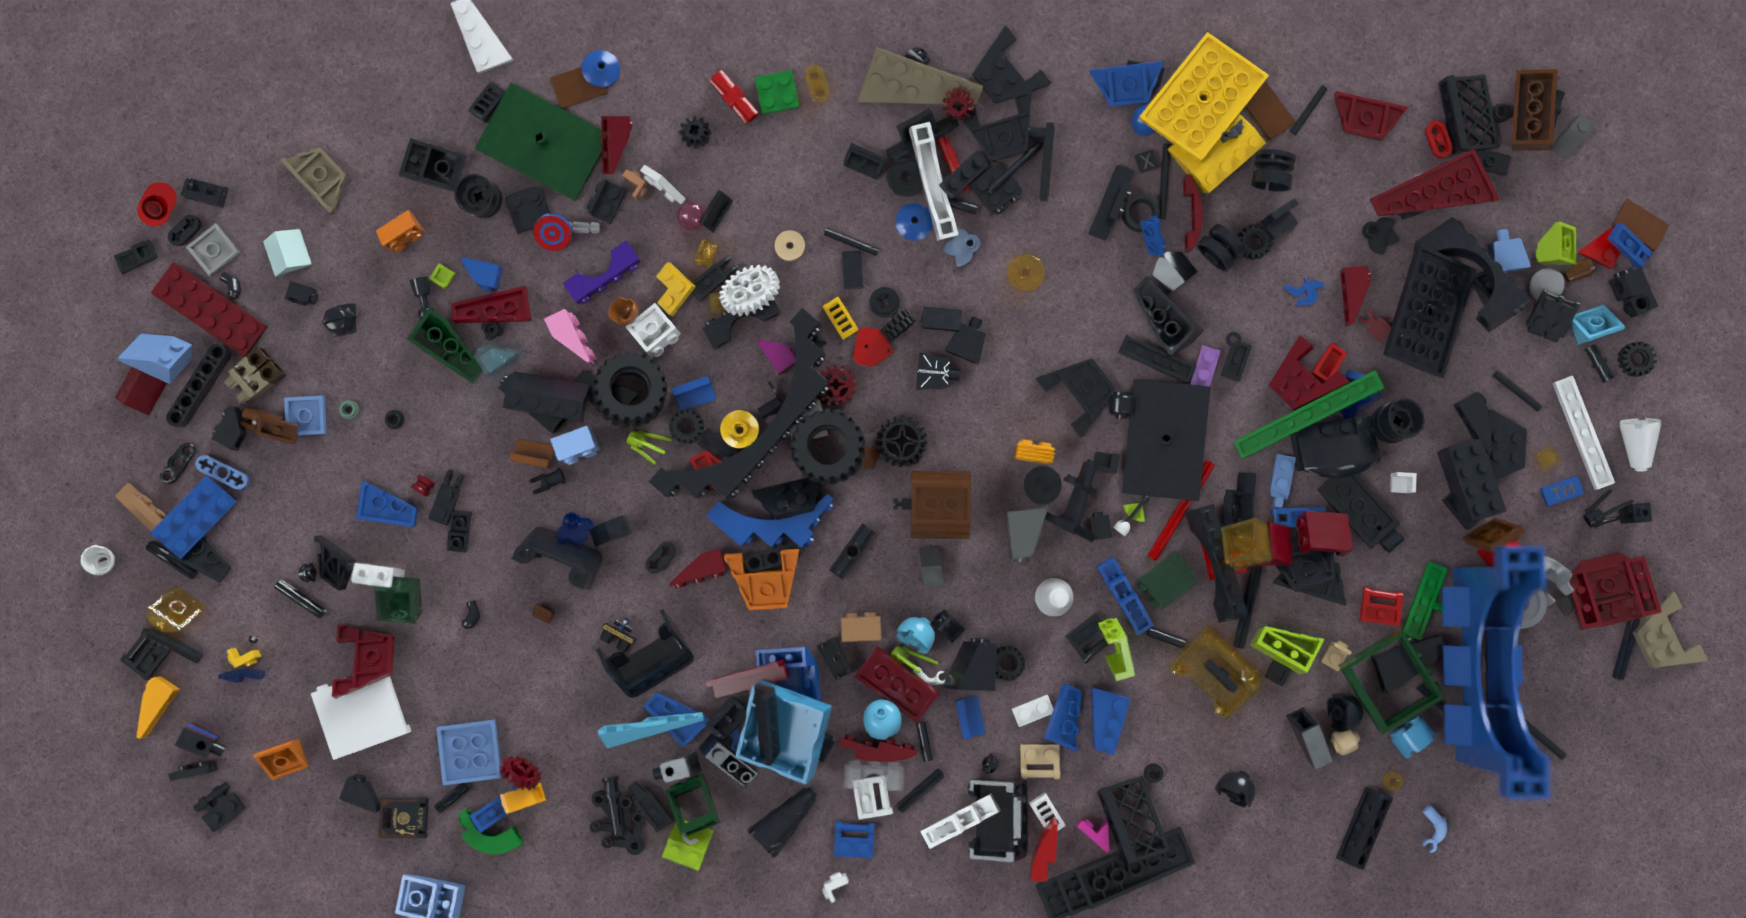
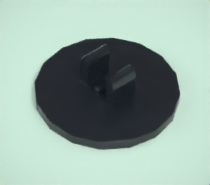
[1024,466,1062,504]

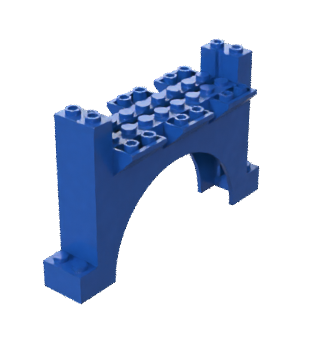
[1442,547,1550,799]

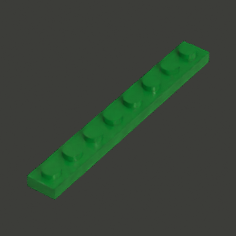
[1234,371,1385,459]

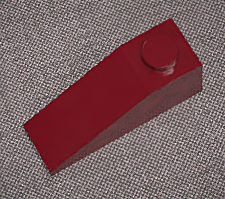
[601,116,632,174]
[1340,266,1371,327]

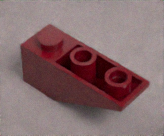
[669,549,727,589]

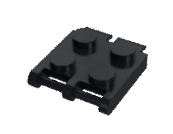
[1526,289,1580,343]

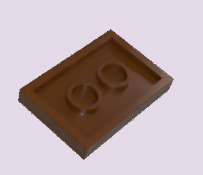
[1462,517,1525,553]

